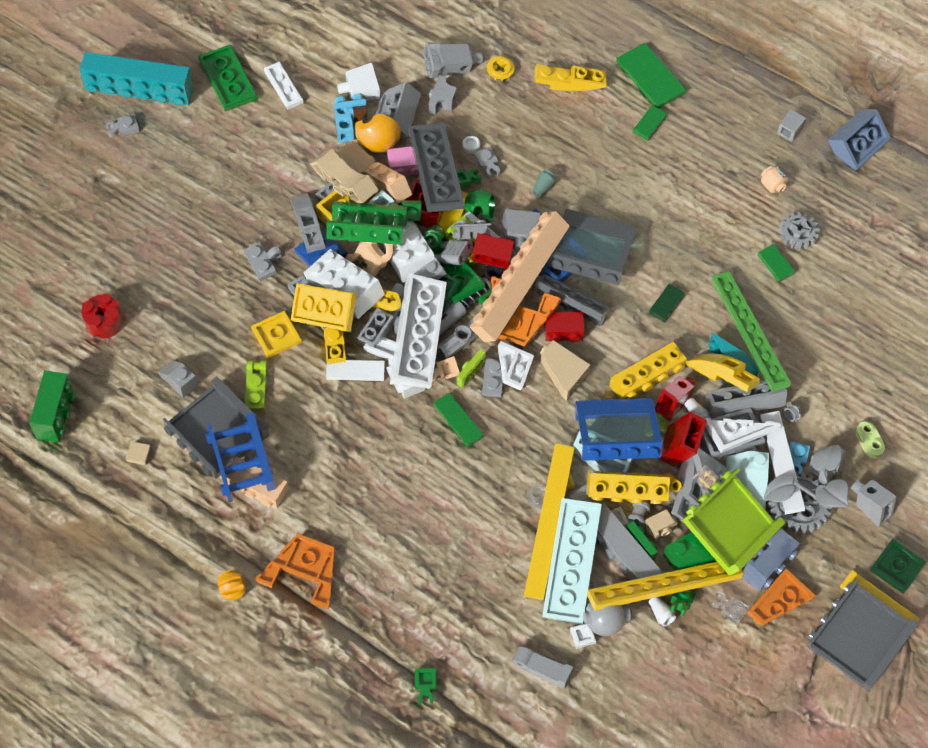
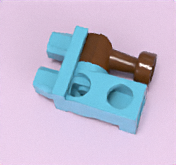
[334,94,368,143]

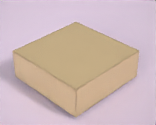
[126,441,151,465]

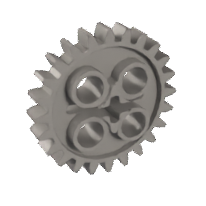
[767,473,832,534]

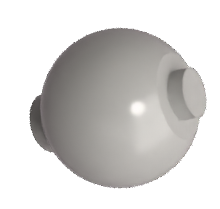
[583,602,631,636]

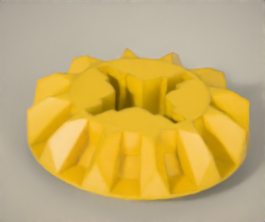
[487,56,515,81]

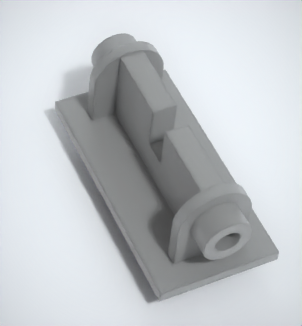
[451,220,492,240]

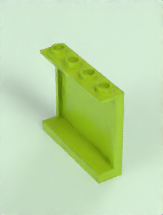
[682,468,786,576]

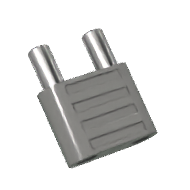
[434,240,473,265]

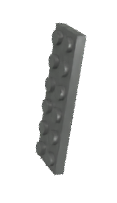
[408,123,464,212]

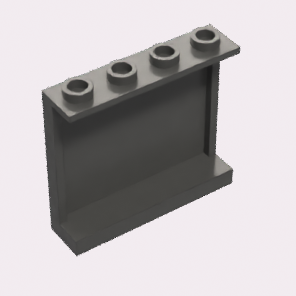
[163,376,269,479]
[807,579,919,692]

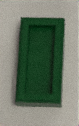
[649,284,685,322]

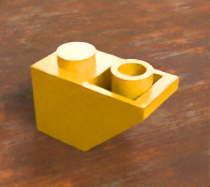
[324,328,346,364]

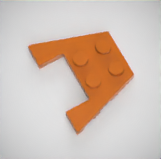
[491,277,561,347]
[255,533,335,610]

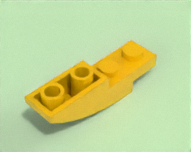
[535,64,606,91]
[686,353,760,392]

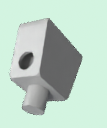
[502,209,540,252]
[851,480,896,527]

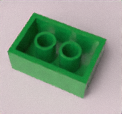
[29,370,75,443]

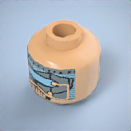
[761,166,788,193]

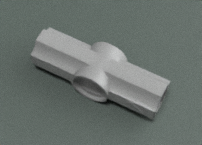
[437,319,478,360]

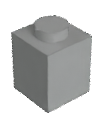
[777,109,806,142]

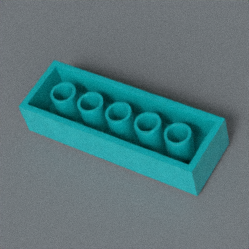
[79,52,193,106]

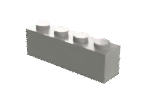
[706,380,787,418]

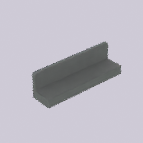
[534,274,609,326]

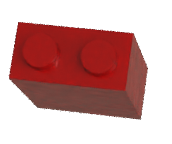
[658,412,707,467]

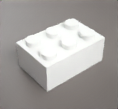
[380,221,435,283]

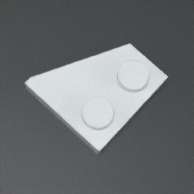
[498,341,534,390]

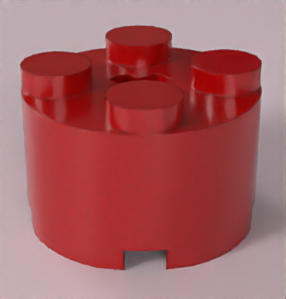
[82,293,123,339]

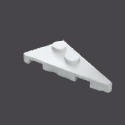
[704,417,781,453]

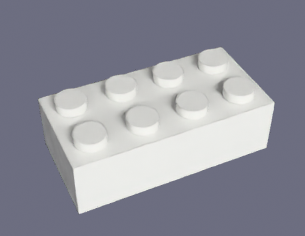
[304,249,385,319]

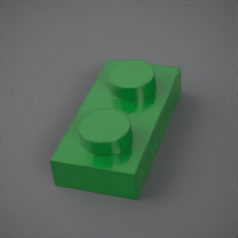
[626,521,658,560]

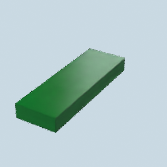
[433,393,484,448]

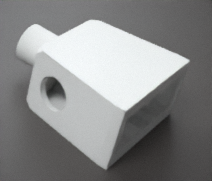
[337,63,380,101]

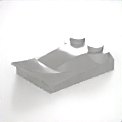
[700,408,766,460]

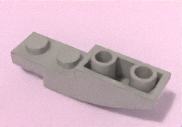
[290,193,325,253]
[357,283,404,347]
[671,457,703,523]

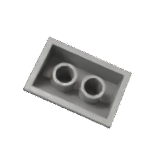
[375,82,421,140]

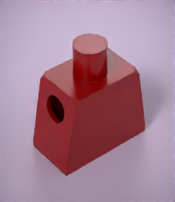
[655,376,695,421]

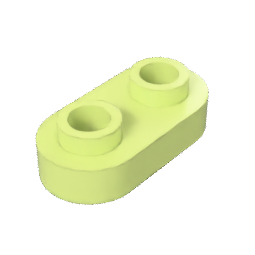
[855,421,885,459]

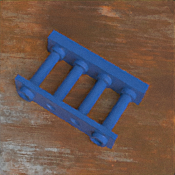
[205,412,275,502]

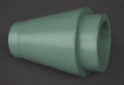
[532,169,556,197]

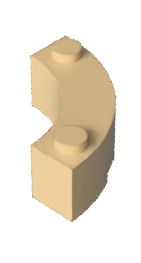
[310,148,379,203]

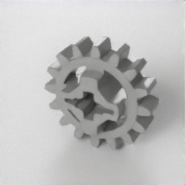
[778,212,820,250]

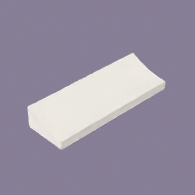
[389,273,447,389]

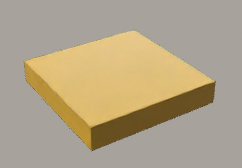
[251,310,302,358]

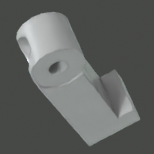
[512,647,573,689]

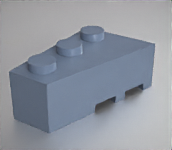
[742,529,800,592]

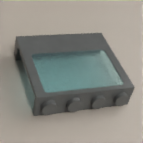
[547,209,637,285]

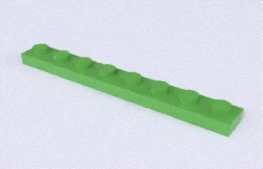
[712,271,790,392]

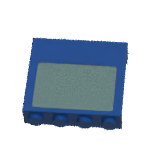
[575,398,662,461]

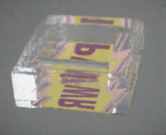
[691,465,719,492]

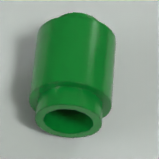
[423,225,445,248]

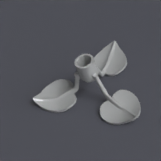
[764,445,849,508]

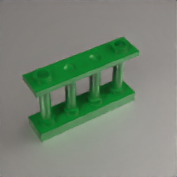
[327,201,407,245]

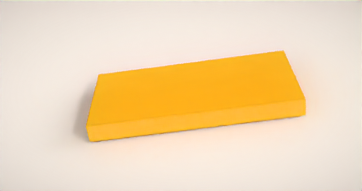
[291,283,357,332]

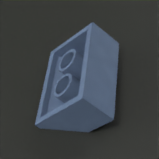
[828,109,891,170]

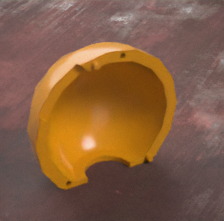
[355,113,401,153]

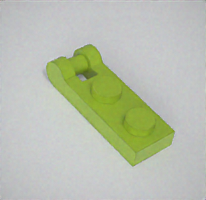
[245,360,267,412]

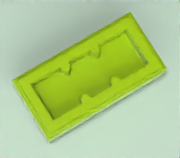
[457,349,486,388]

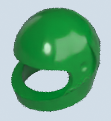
[464,189,495,222]

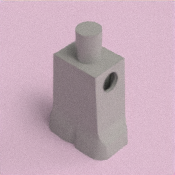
[424,42,483,78]

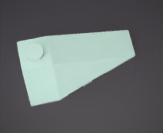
[726,451,769,509]

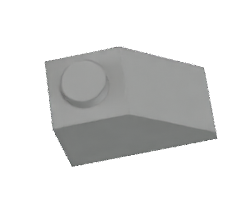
[158,360,198,398]

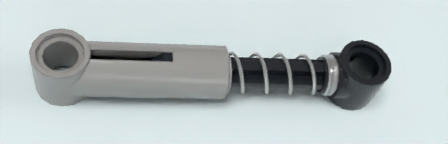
[439,265,503,337]

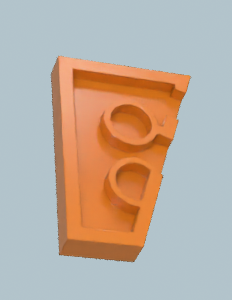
[746,569,816,627]

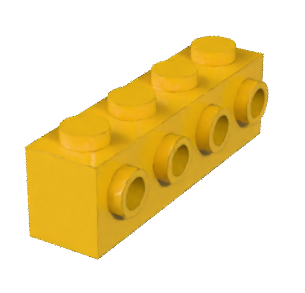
[609,341,687,399]
[586,470,670,504]

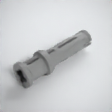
[627,469,660,527]

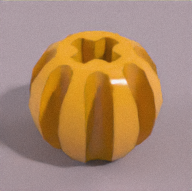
[218,570,246,600]

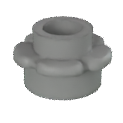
[783,404,801,422]

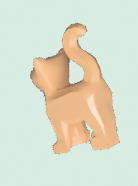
[346,242,401,277]

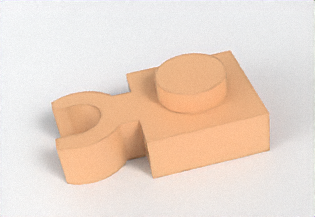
[432,356,460,382]

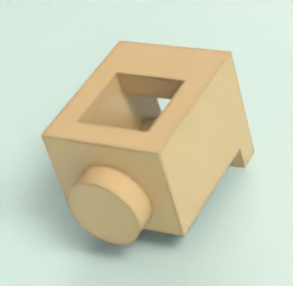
[644,509,677,543]

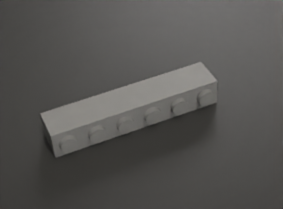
[569,484,663,580]

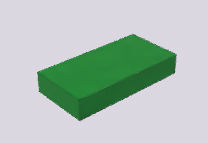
[633,105,667,141]
[758,244,795,282]

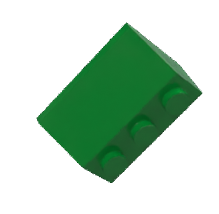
[663,532,717,571]

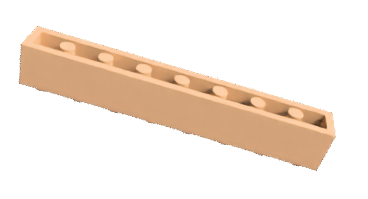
[470,211,569,342]

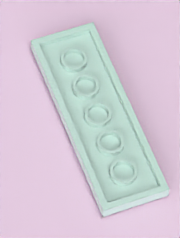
[542,498,602,624]

